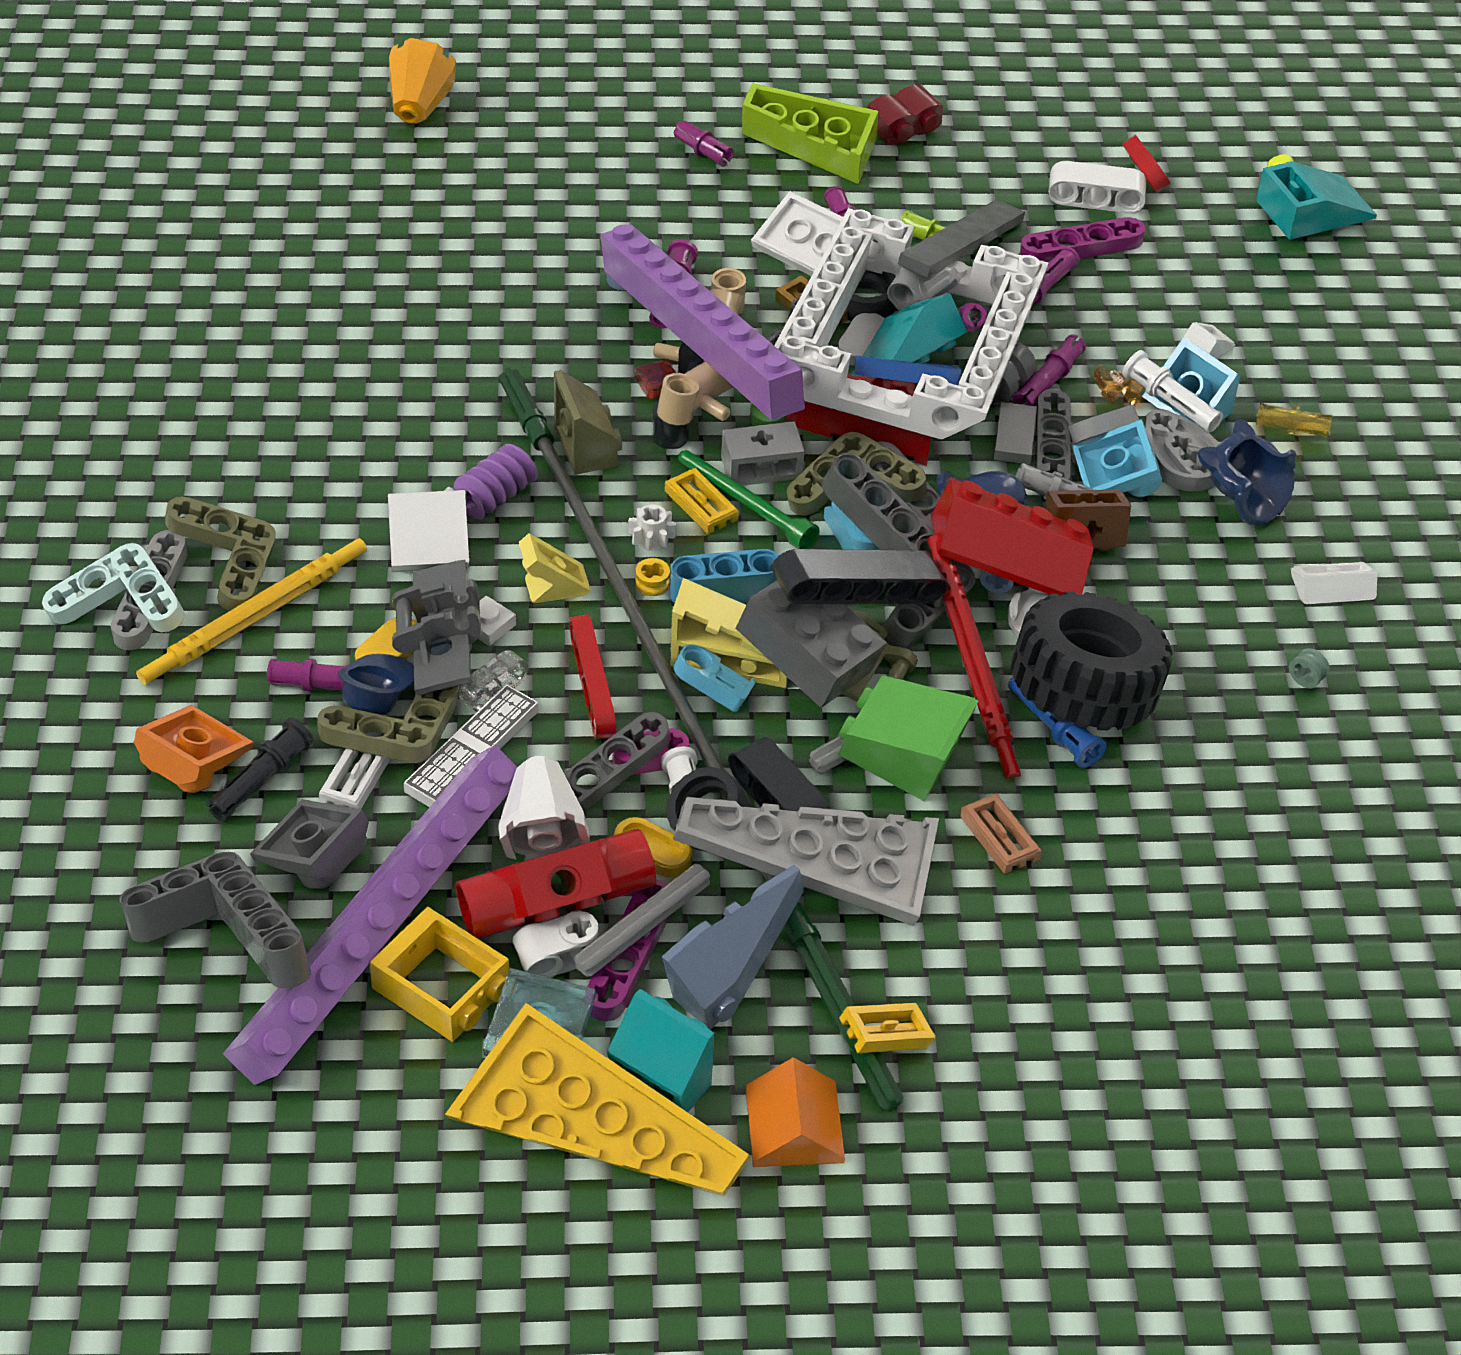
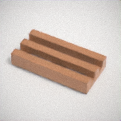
[960,793,1041,875]

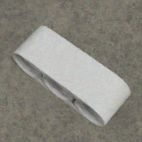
[1048,161,1146,213]

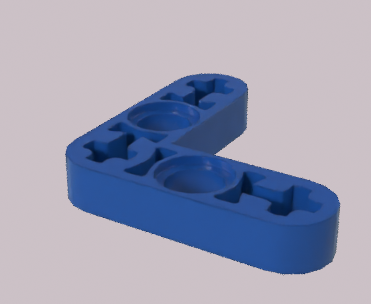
[853,356,961,385]

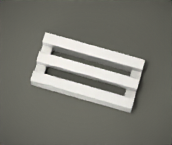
[319,748,391,809]

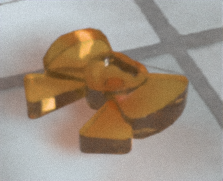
[1093,365,1143,406]

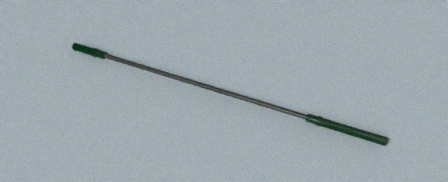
[499,367,904,1112]

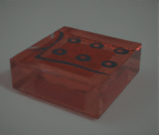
[634,359,676,399]

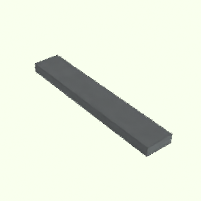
[898,199,1025,278]

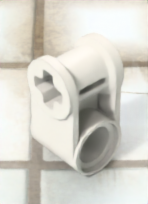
[513,911,598,982]

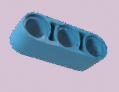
[670,549,779,603]

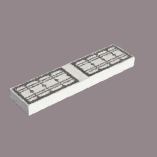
[404,684,539,807]

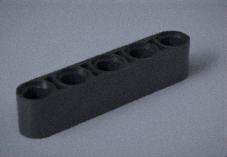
[771,549,948,604]

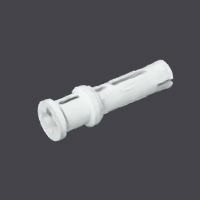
[1122,350,1223,433]

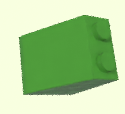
[838,675,978,802]

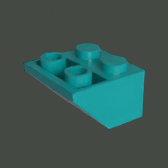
[607,989,715,1112]

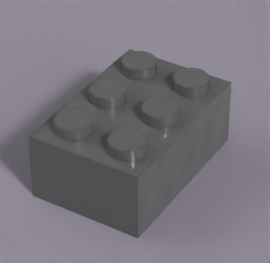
[735,580,887,708]

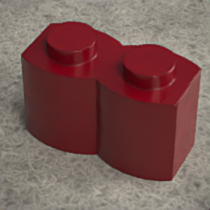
[867,85,943,145]

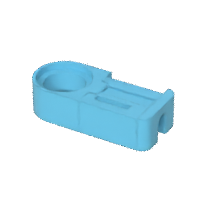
[674,644,755,712]

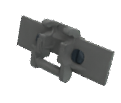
[392,559,481,695]

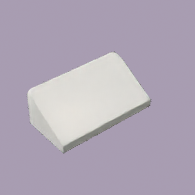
[1291,562,1377,604]

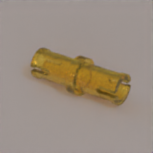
[1256,402,1333,438]

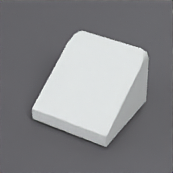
[1184,322,1235,358]

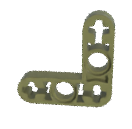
[787,432,927,516]
[164,496,276,611]
[317,685,459,763]

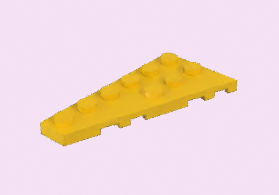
[445,1003,750,1196]

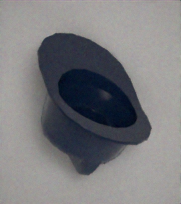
[338,654,414,715]

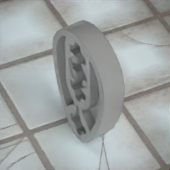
[1144,409,1219,491]

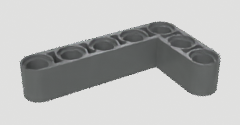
[822,453,975,649]
[119,851,311,988]

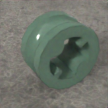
[1289,648,1330,688]

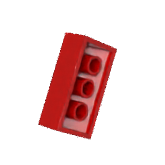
[931,478,1093,596]

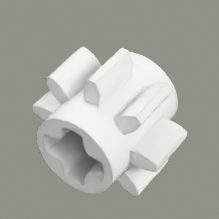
[628,504,676,552]

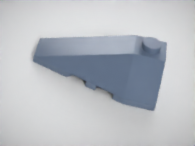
[662,865,804,1030]

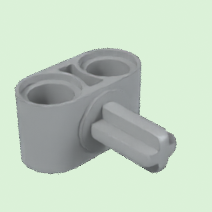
[887,267,960,310]

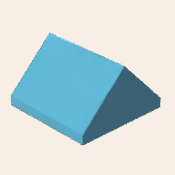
[1142,337,1241,430]

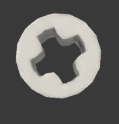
[661,746,698,794]

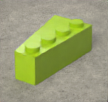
[742,83,878,184]

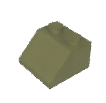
[554,370,622,475]

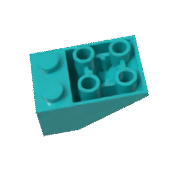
[1256,161,1377,240]
[851,293,967,377]

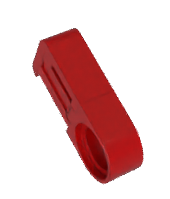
[1122,135,1171,193]

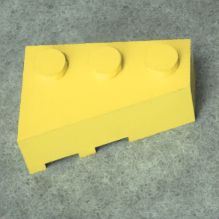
[670,578,789,688]

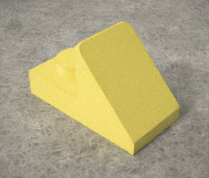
[519,533,591,603]

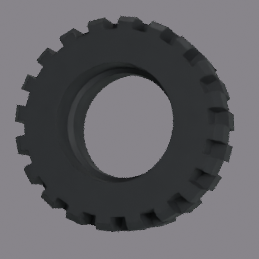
[1011,591,1173,731]

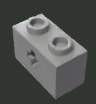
[721,421,805,486]

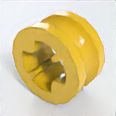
[635,558,670,596]

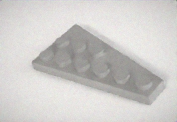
[673,797,939,926]

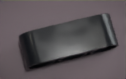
[728,736,830,811]

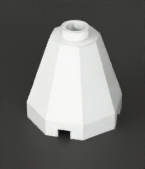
[499,756,590,861]

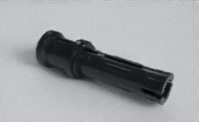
[206,718,314,822]

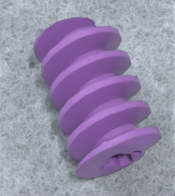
[454,444,538,521]

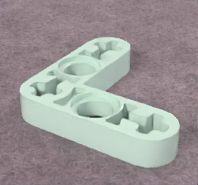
[42,543,184,632]

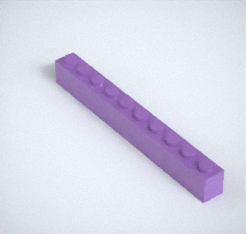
[600,224,805,420]
[223,744,518,1085]

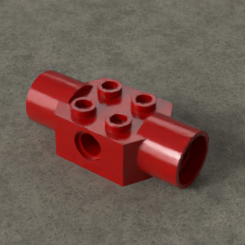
[456,829,657,939]

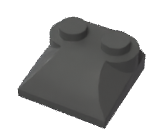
[250,799,369,889]

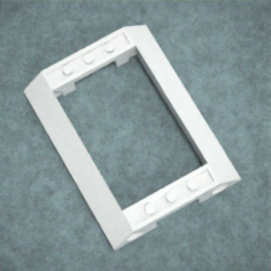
[774,208,1048,439]

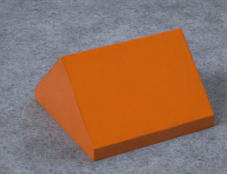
[745,1057,845,1167]

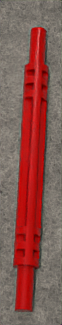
[927,534,1021,779]

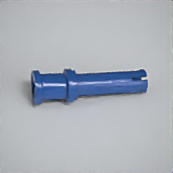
[1008,676,1106,768]

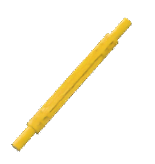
[136,538,367,685]

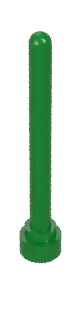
[678,450,820,549]

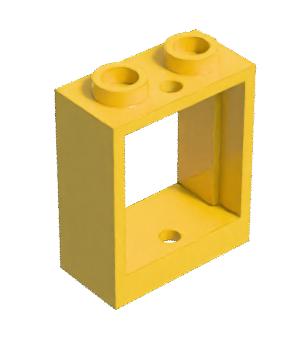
[369,907,511,1042]

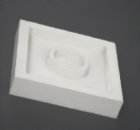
[388,490,469,571]

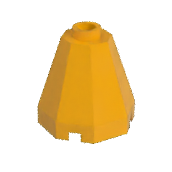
[389,38,456,124]

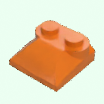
[134,705,254,793]

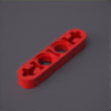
[569,614,616,740]

